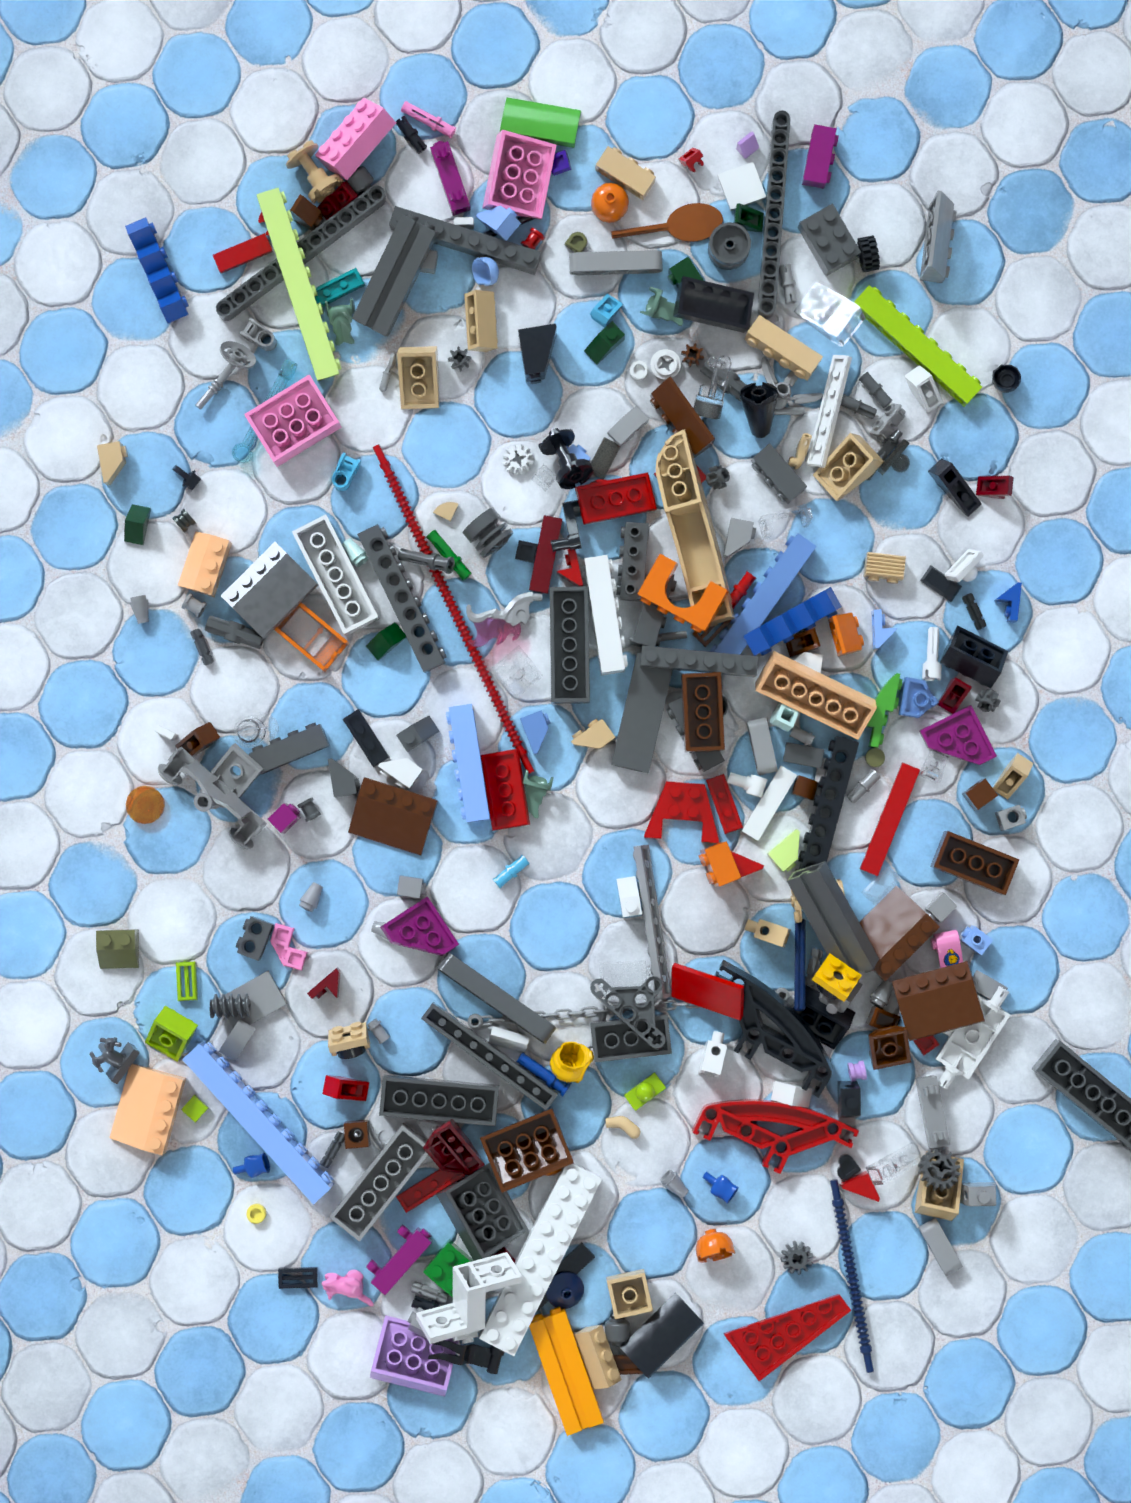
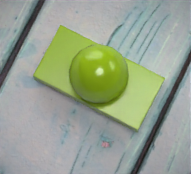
[624,1072,666,1111]

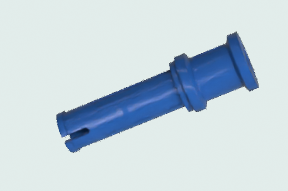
[516,1052,572,1097]

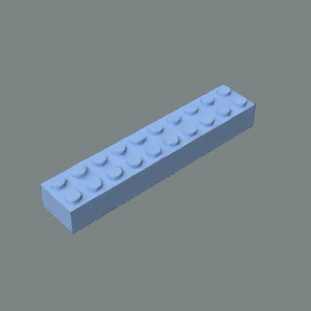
[182,1041,334,1205]

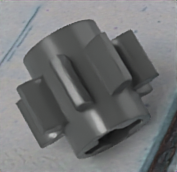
[448,346,472,372]
[706,465,730,490]
[975,689,1001,712]

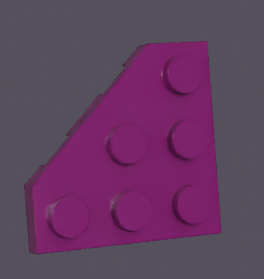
[919,705,997,765]
[380,896,459,956]

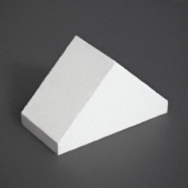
[771,1081,813,1108]

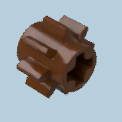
[681,343,704,368]

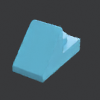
[590,293,623,327]

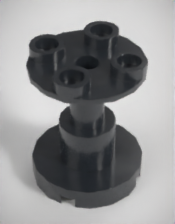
[538,428,594,489]

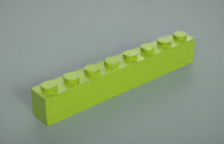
[852,285,982,407]

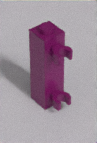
[430,141,471,216]
[366,1224,432,1295]

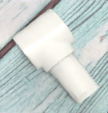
[727,772,767,798]

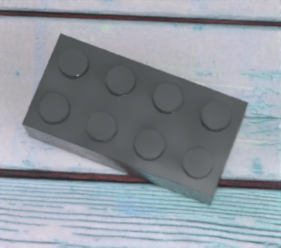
[590,1014,672,1062]

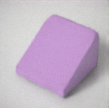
[736,132,759,159]

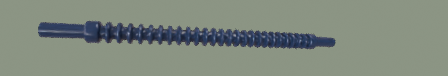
[830,1179,874,1373]

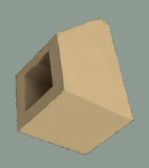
[571,718,616,749]

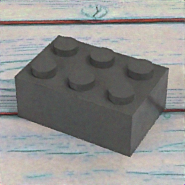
[798,203,861,276]

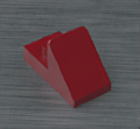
[976,475,1014,499]
[307,967,340,999]

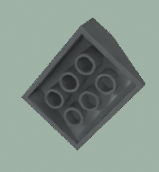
[436,1163,528,1261]

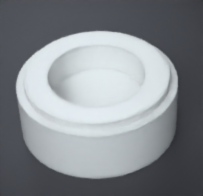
[629,361,649,381]

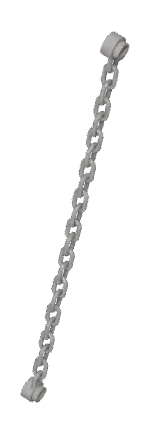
[468,987,790,1029]

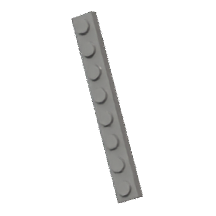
[633,844,671,1000]

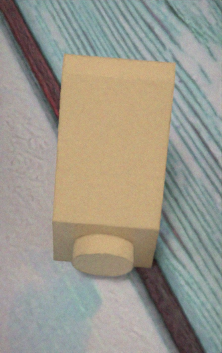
[97,441,128,486]
[993,753,1034,800]

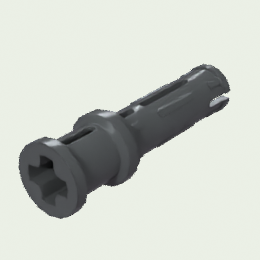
[398,548,455,574]

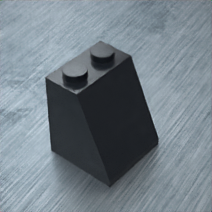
[518,323,557,384]

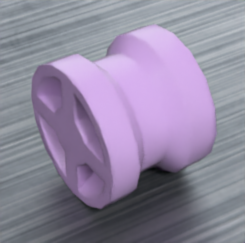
[847,1060,867,1082]

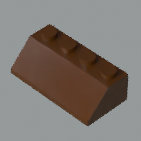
[650,376,715,458]

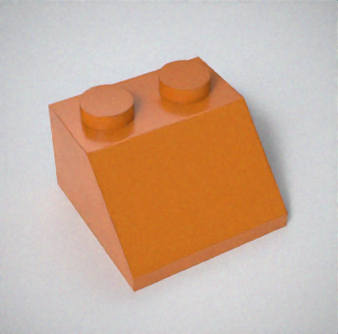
[828,613,864,657]

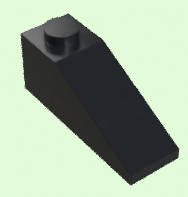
[928,458,982,517]

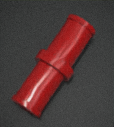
[730,571,757,609]

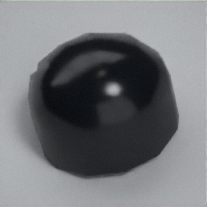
[992,364,1021,393]

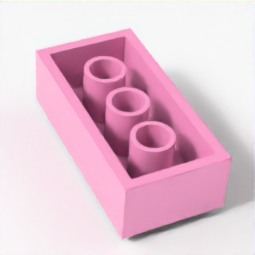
[315,98,396,180]

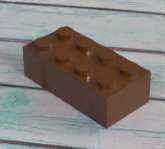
[681,672,725,753]
[930,831,1020,895]

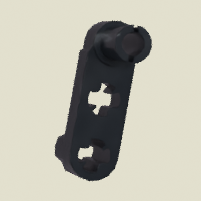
[550,500,581,552]

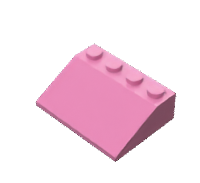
[482,130,556,219]
[244,374,342,467]

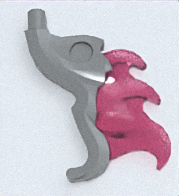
[466,592,542,647]

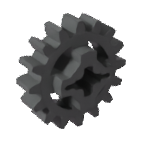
[918,1148,961,1191]

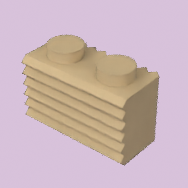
[863,552,906,584]

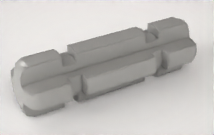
[411,1282,448,1304]

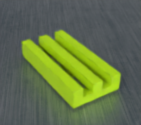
[176,961,198,1001]

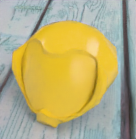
[550,1042,594,1083]

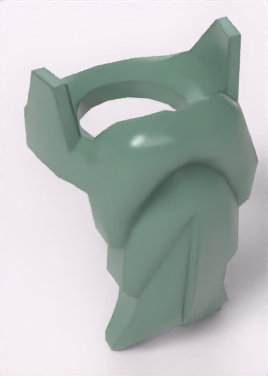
[640,287,683,326]
[325,298,356,345]
[523,770,554,818]

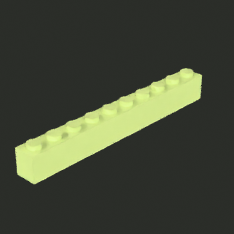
[256,187,342,381]

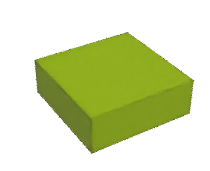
[181,1095,209,1122]

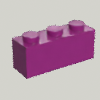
[802,124,839,189]

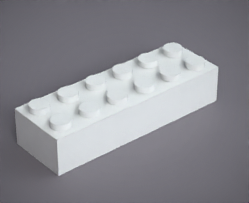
[292,514,380,636]
[584,555,628,676]

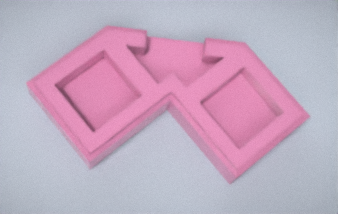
[270,923,308,971]

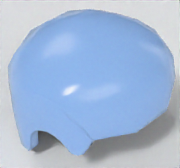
[472,257,499,286]

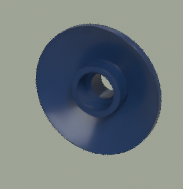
[546,1272,584,1309]

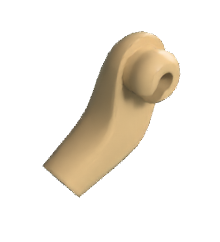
[788,433,812,469]
[605,1116,641,1139]

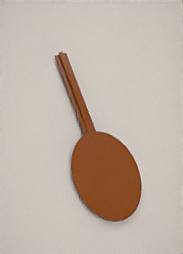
[611,203,723,242]

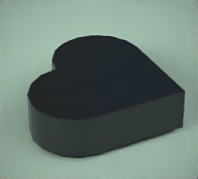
[837,1154,861,1180]

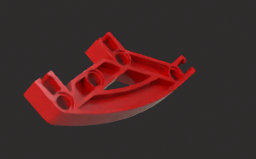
[692,1099,859,1174]

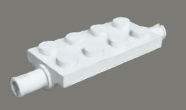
[935,986,1010,1089]

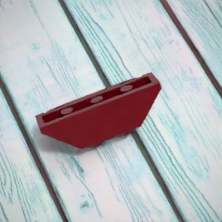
[423,1119,485,1175]

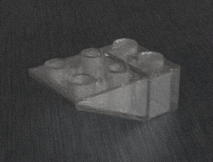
[794,282,866,347]

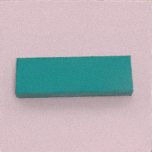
[314,268,365,307]

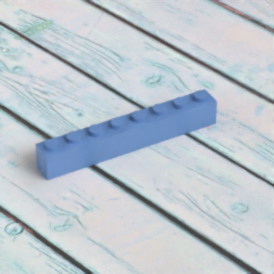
[709,533,816,655]

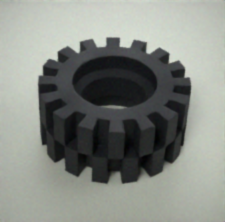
[857,235,880,272]

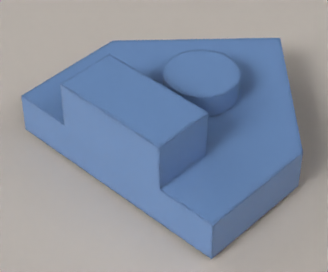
[898,677,939,718]

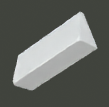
[489,1026,530,1053]

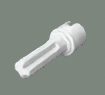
[922,627,942,681]

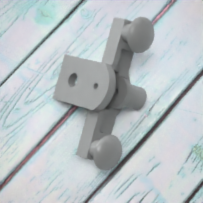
[158,743,267,849]

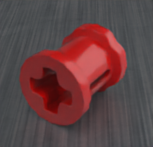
[521,228,545,250]

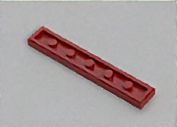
[859,762,920,876]

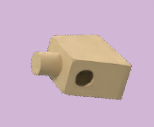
[745,919,791,948]

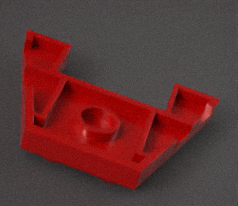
[644,781,719,843]

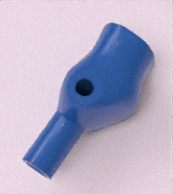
[233,1153,270,1178]
[702,1172,739,1204]

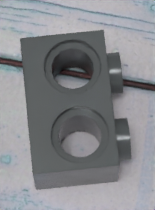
[236,916,274,961]

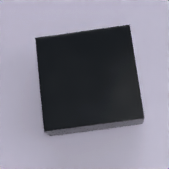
[515,540,538,563]

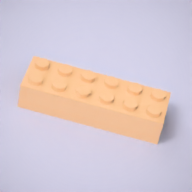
[755,651,877,740]

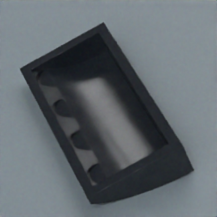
[673,276,754,333]
[620,1292,704,1379]

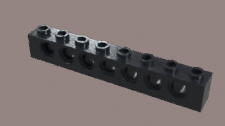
[795,736,859,871]

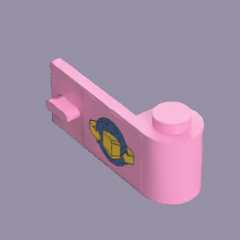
[930,930,963,968]

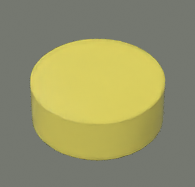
[246,1203,267,1224]

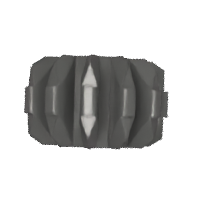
[780,1241,814,1275]

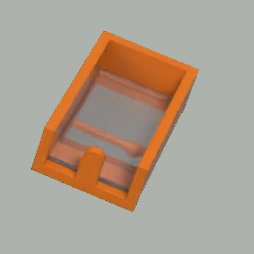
[274,603,349,672]

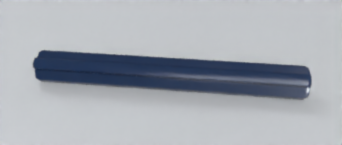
[794,919,806,1011]

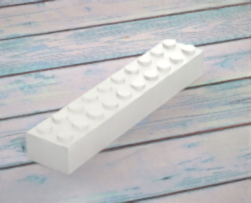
[479,1163,602,1356]

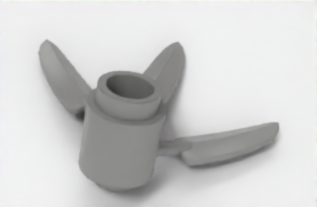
[761,356,823,409]

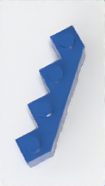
[125,217,189,324]
[743,587,842,656]

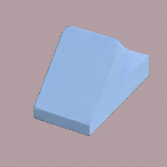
[871,609,897,650]

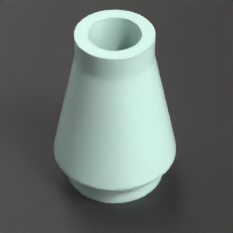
[342,538,368,567]

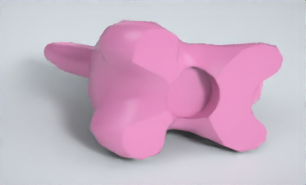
[321,1269,374,1307]

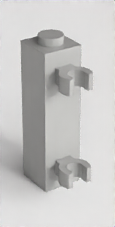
[915,1075,950,1151]

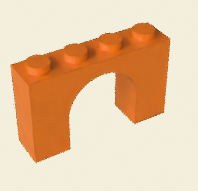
[637,554,729,633]

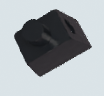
[837,1081,861,1118]

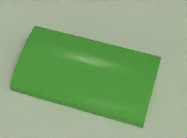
[500,97,581,148]

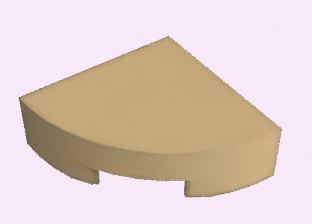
[433,502,459,522]

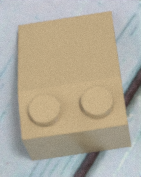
[397,346,439,409]
[813,433,884,501]
[915,1151,964,1221]

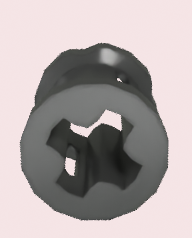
[297,797,321,822]

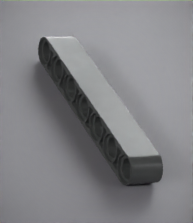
[437,952,556,1044]

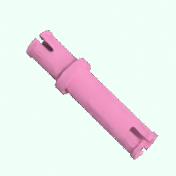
[401,101,456,138]

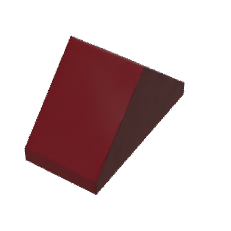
[937,677,972,714]

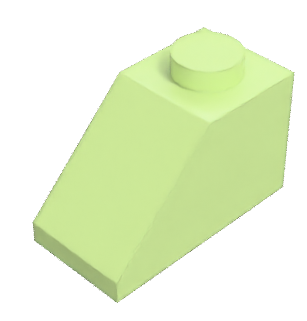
[767,829,800,872]

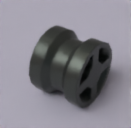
[172,508,196,533]

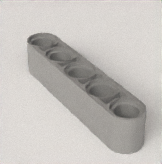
[569,250,663,275]

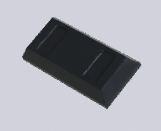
[920,565,962,602]

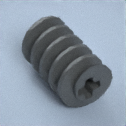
[209,994,251,1018]

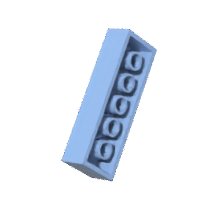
[446,704,490,823]

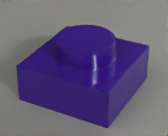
[551,150,572,176]

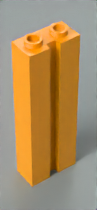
[529,1307,604,1436]

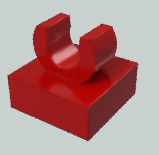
[678,147,704,172]

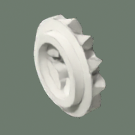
[650,349,681,380]
[503,444,533,475]

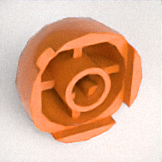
[591,183,629,223]
[696,1229,736,1263]

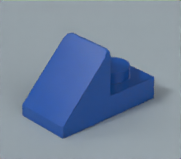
[994,582,1022,623]

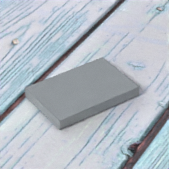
[218,970,287,1027]

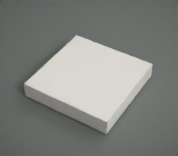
[717,162,766,211]

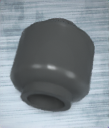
[346,166,374,194]
[605,1316,630,1346]

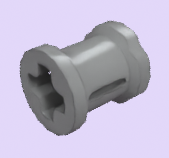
[182,593,207,618]

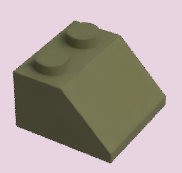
[96,929,139,969]

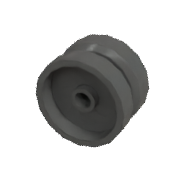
[708,222,751,270]

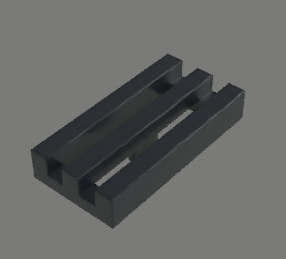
[278,1267,318,1289]

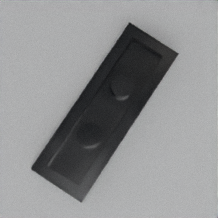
[342,709,390,768]

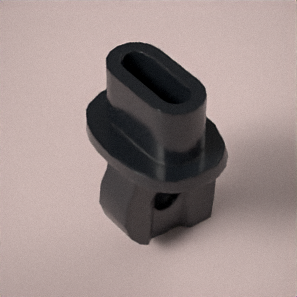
[172,465,201,490]

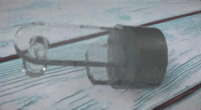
[693,355,731,419]

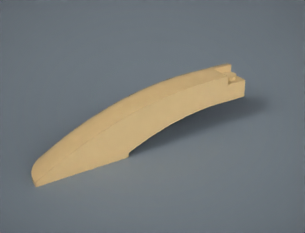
[656,429,735,627]

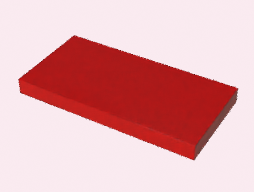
[575,472,657,525]
[481,749,530,831]
[671,963,744,1020]

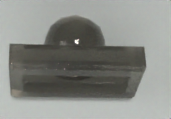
[878,439,910,475]

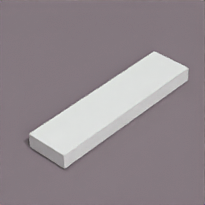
[742,766,797,841]

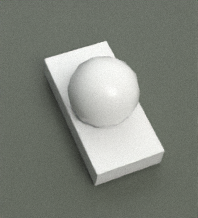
[945,549,984,582]

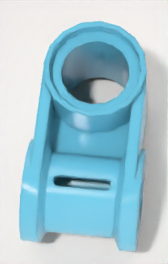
[332,452,361,491]

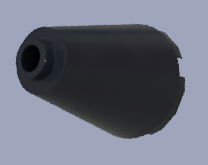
[740,382,778,438]

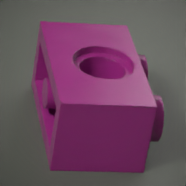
[267,803,301,834]

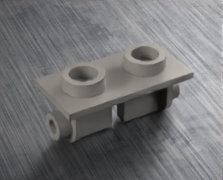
[869,403,906,442]

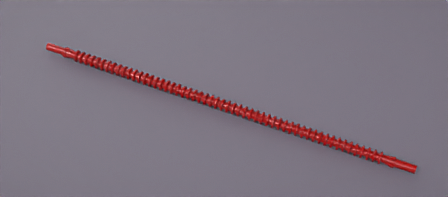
[373,444,534,774]

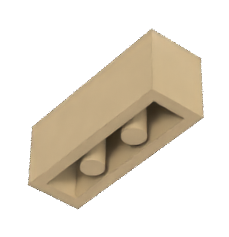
[595,146,656,200]
[464,290,498,352]
[574,1325,622,1390]

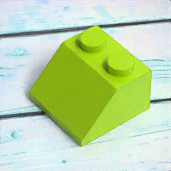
[144,1006,198,1062]

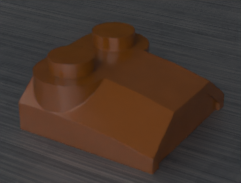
[868,1026,911,1070]

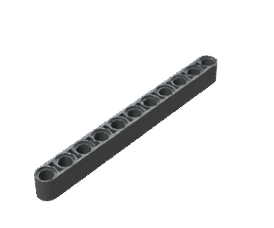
[757,110,791,319]
[216,185,386,321]

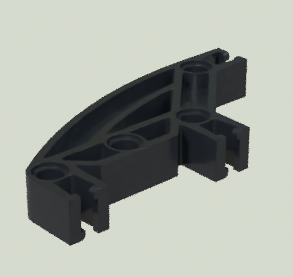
[714,960,832,1098]

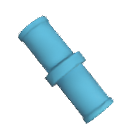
[493,855,530,888]

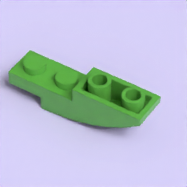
[866,673,902,748]

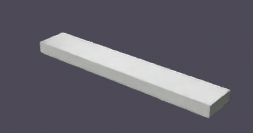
[806,355,852,468]

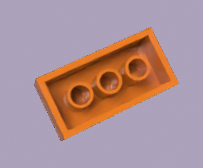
[698,841,741,887]

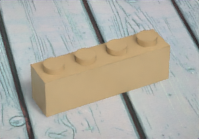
[744,315,823,381]

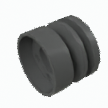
[462,507,514,558]

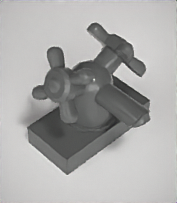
[89,1037,140,1084]

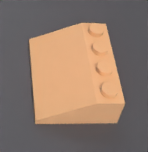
[110,1063,186,1155]

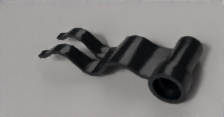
[428,1340,505,1374]

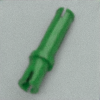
[426,529,472,581]

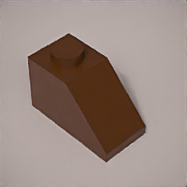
[290,194,324,231]
[175,722,220,757]

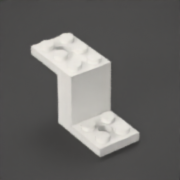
[416,1252,522,1344]

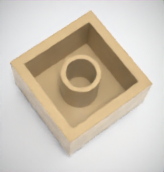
[606,1269,653,1319]

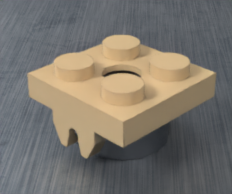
[328,1022,370,1059]

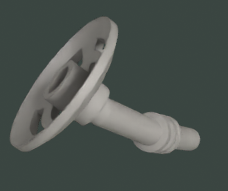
[195,341,256,410]

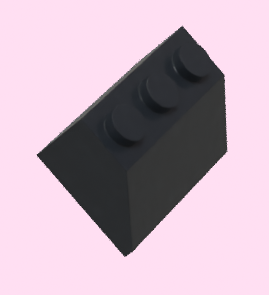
[940,625,1008,688]
[792,984,856,1050]

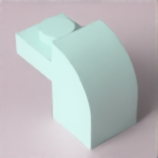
[770,702,799,732]

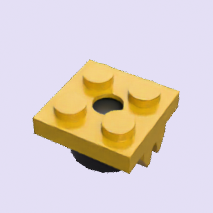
[812,953,862,1002]

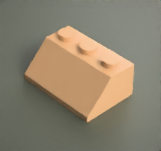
[178,531,232,598]

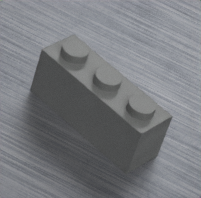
[751,443,807,504]

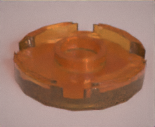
[126,786,165,824]

